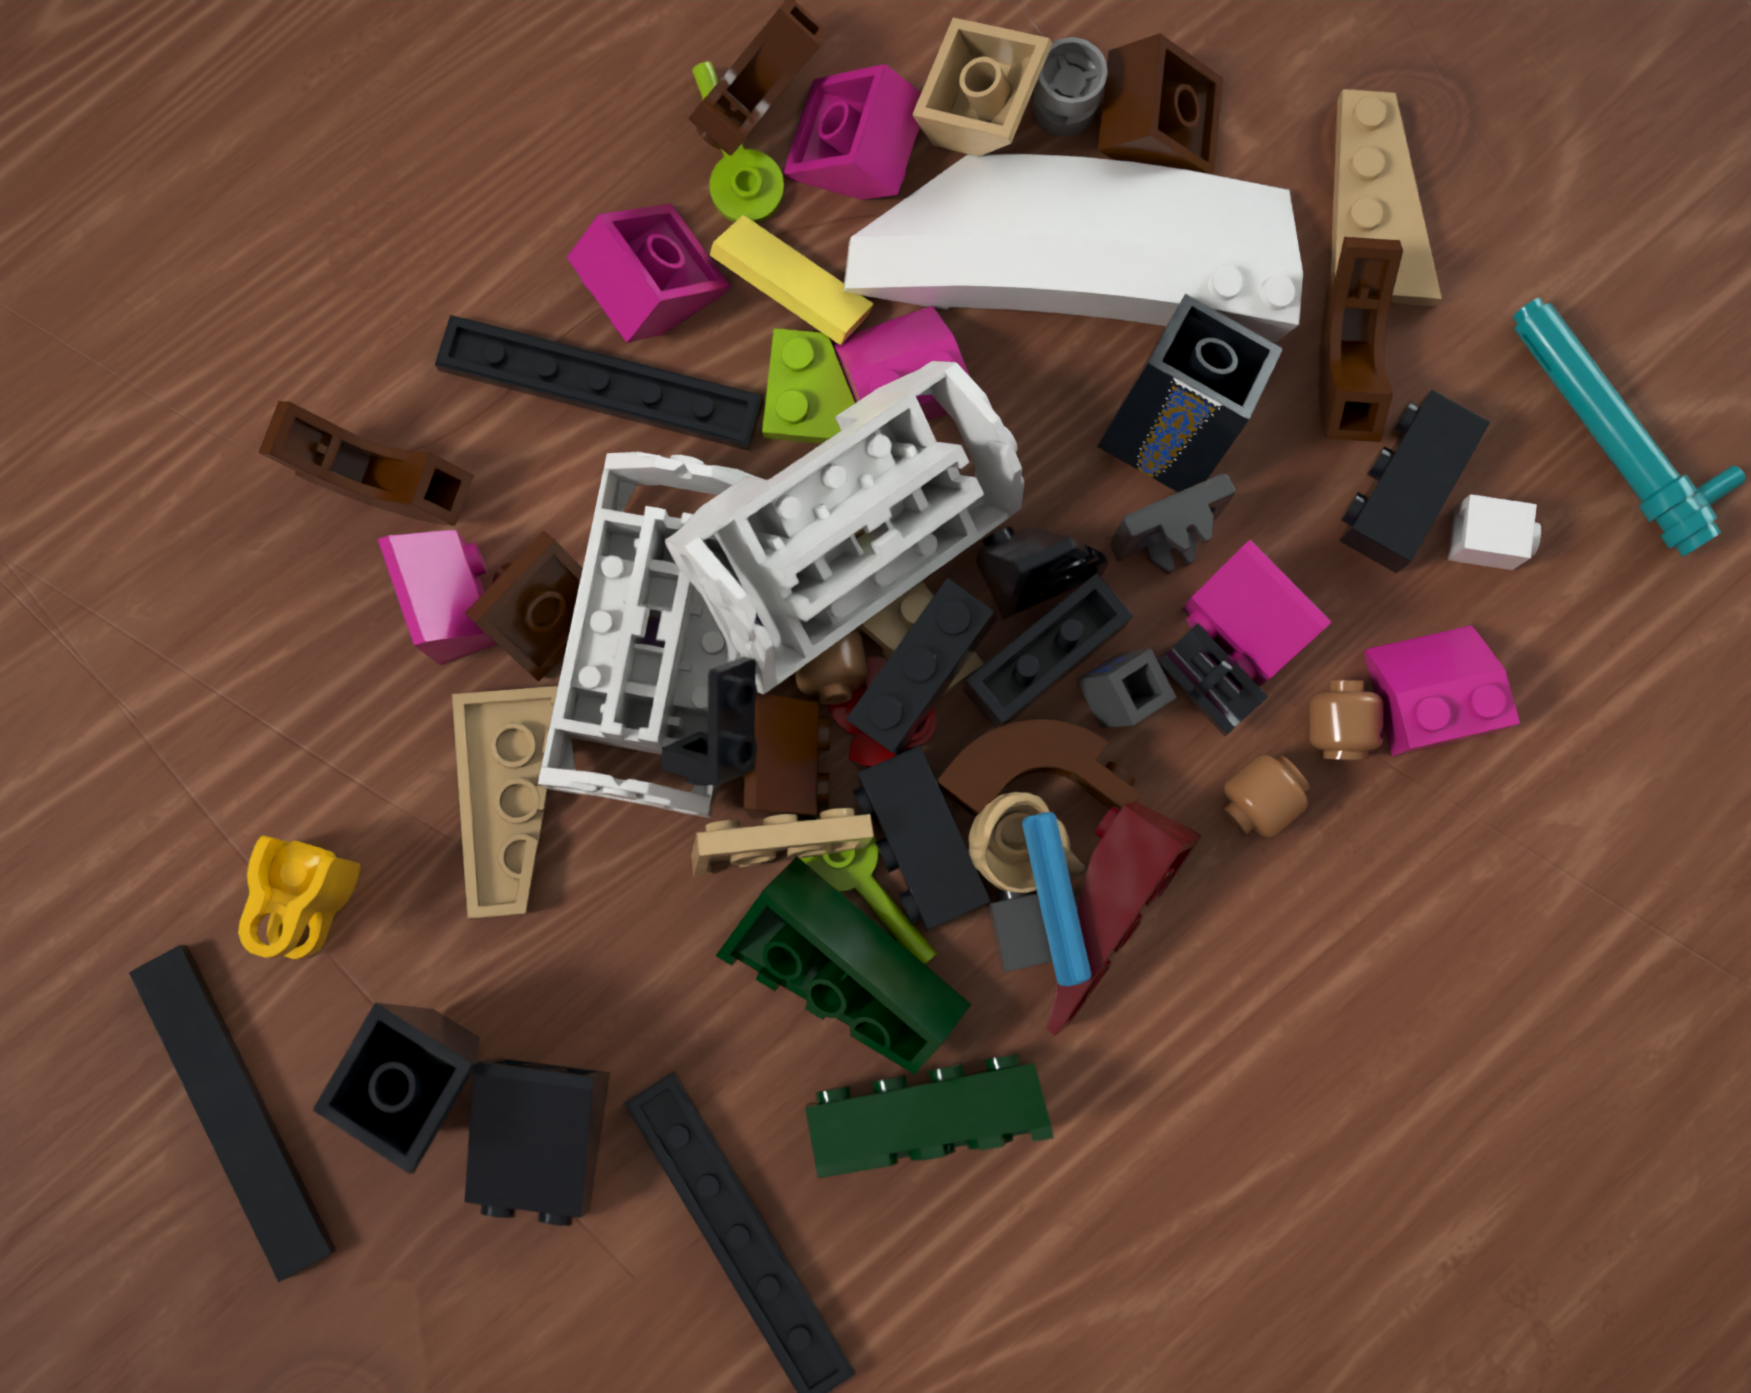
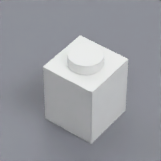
[1448,494,1541,570]

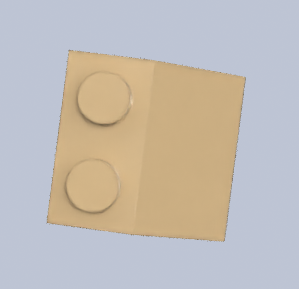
[912,17,1052,157]

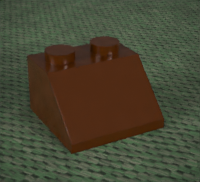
[1098,33,1223,175]
[744,693,830,820]

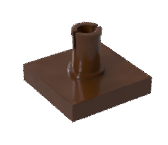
[464,531,583,682]

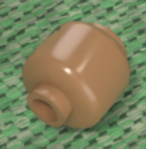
[795,629,868,705]
[1309,680,1383,760]
[1223,754,1310,838]

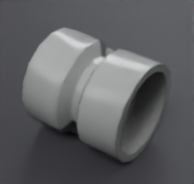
[1031,37,1108,137]

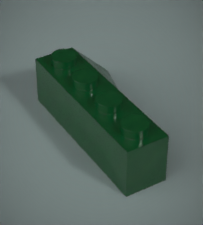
[715,856,972,1074]
[805,1053,1054,1178]

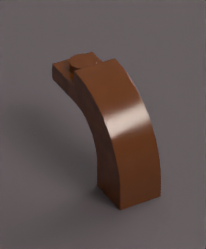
[688,0,829,156]
[1319,237,1403,442]
[258,401,474,526]
[937,719,1142,817]

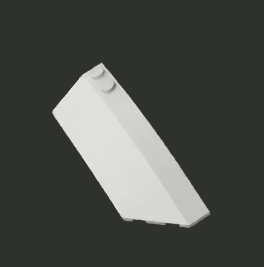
[843,154,1303,344]

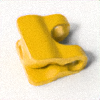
[238,835,361,960]

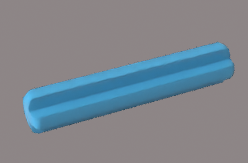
[1022,812,1091,986]

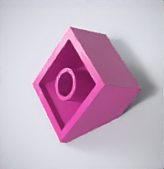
[783,64,921,200]
[566,203,731,343]
[832,306,970,421]
[378,529,497,665]
[1182,540,1331,687]
[1363,625,1520,757]

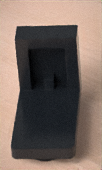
[662,657,757,787]

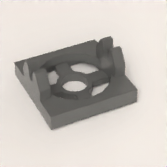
[1110,473,1236,574]

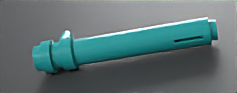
[1512,297,1746,557]

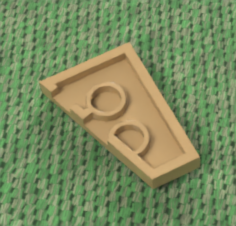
[691,808,873,877]

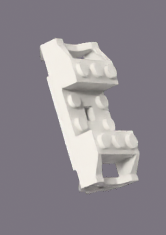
[664,361,1024,695]
[538,452,764,819]

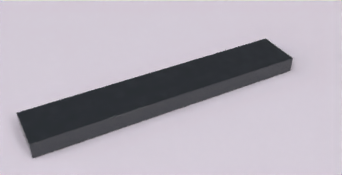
[435,315,763,451]
[129,945,336,1283]
[624,1071,855,1393]

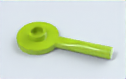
[692,62,784,223]
[801,819,937,965]

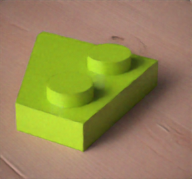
[762,328,855,444]

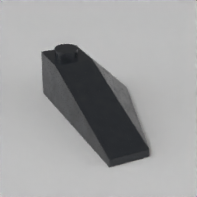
[976,527,1109,620]

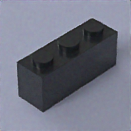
[1339,390,1490,573]
[963,573,1133,728]
[846,578,997,755]
[852,745,991,932]

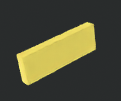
[710,215,874,345]

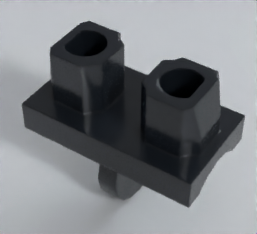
[1158,623,1268,736]

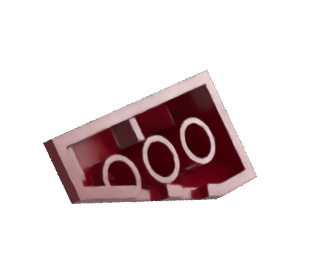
[1046,801,1202,1036]

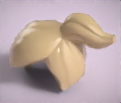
[968,792,1086,893]

